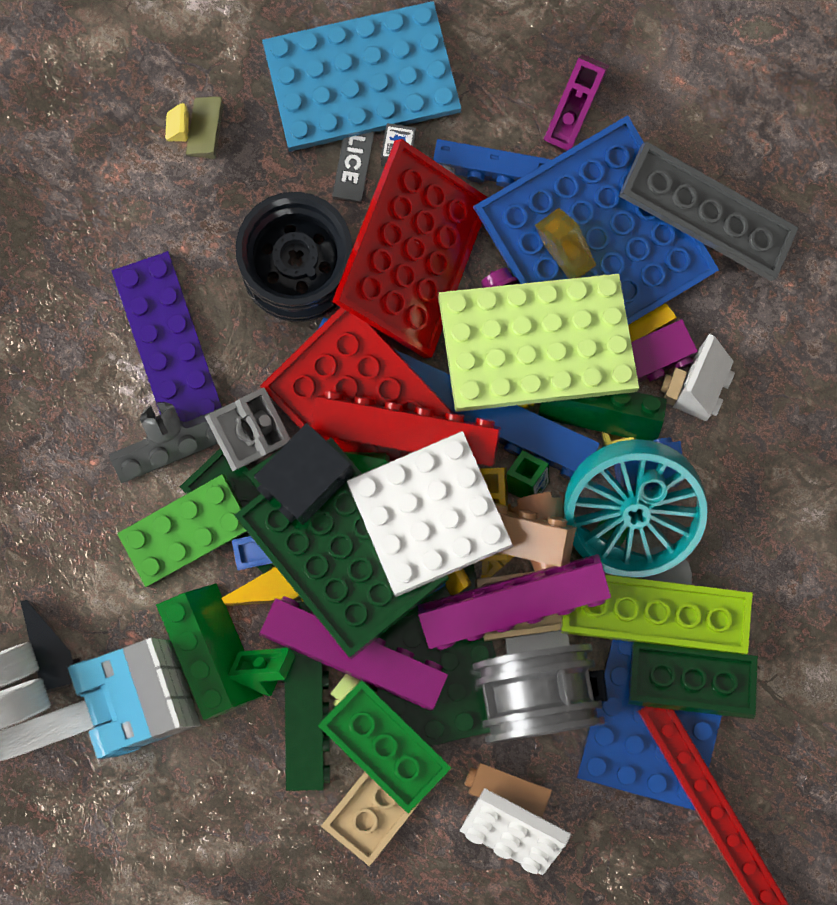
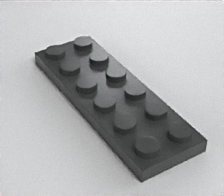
[619,141,799,281]

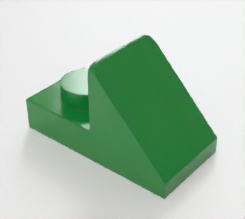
[228,648,295,696]

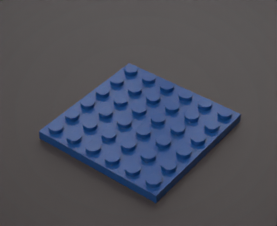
[473,115,719,325]

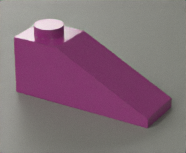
[543,54,609,151]

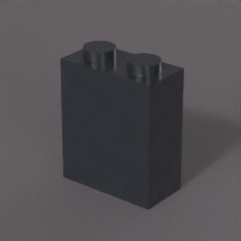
[254,423,355,525]

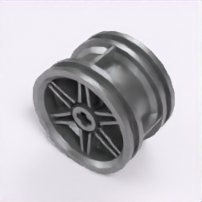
[473,644,605,743]

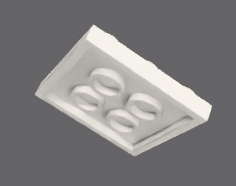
[460,788,571,875]

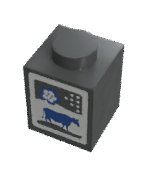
[381,123,416,167]

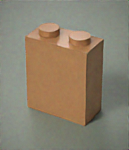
[464,763,552,818]

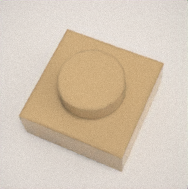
[660,368,687,405]

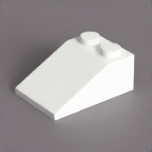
[673,334,735,421]

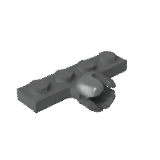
[109,402,220,484]

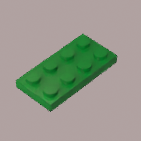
[317,680,451,814]

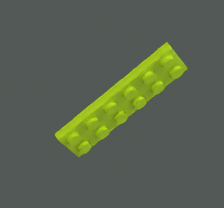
[561,575,753,655]

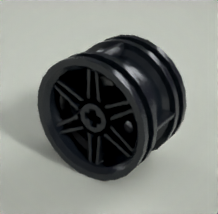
[235,192,352,322]

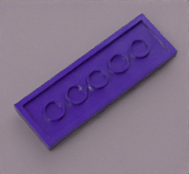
[111,251,222,422]

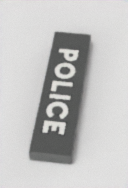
[332,132,375,204]

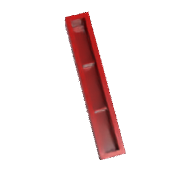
[311,391,501,466]

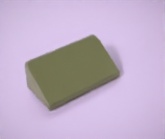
[186,96,224,159]

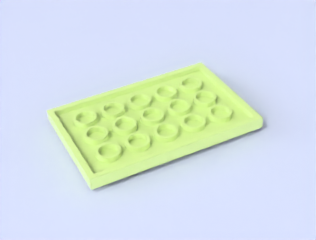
[438,274,639,412]

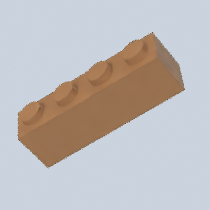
[494,503,576,567]

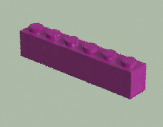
[418,554,611,649]
[259,596,448,711]

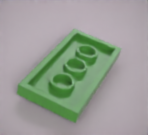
[117,474,247,587]

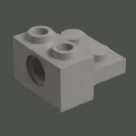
[205,387,290,471]

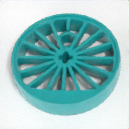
[564,440,707,578]

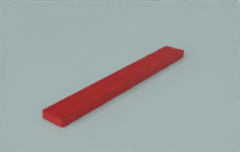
[637,706,789,905]

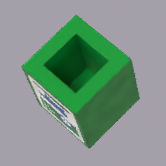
[506,450,550,498]

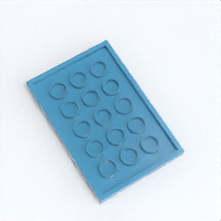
[262,1,461,152]

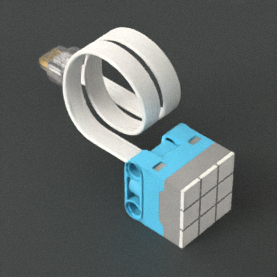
[0,638,201,762]

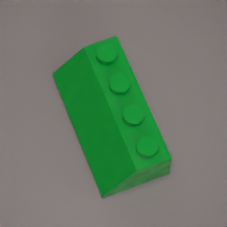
[156,583,264,721]

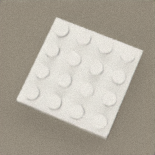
[347,431,513,597]

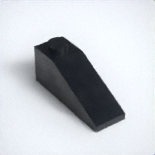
[20,600,83,693]

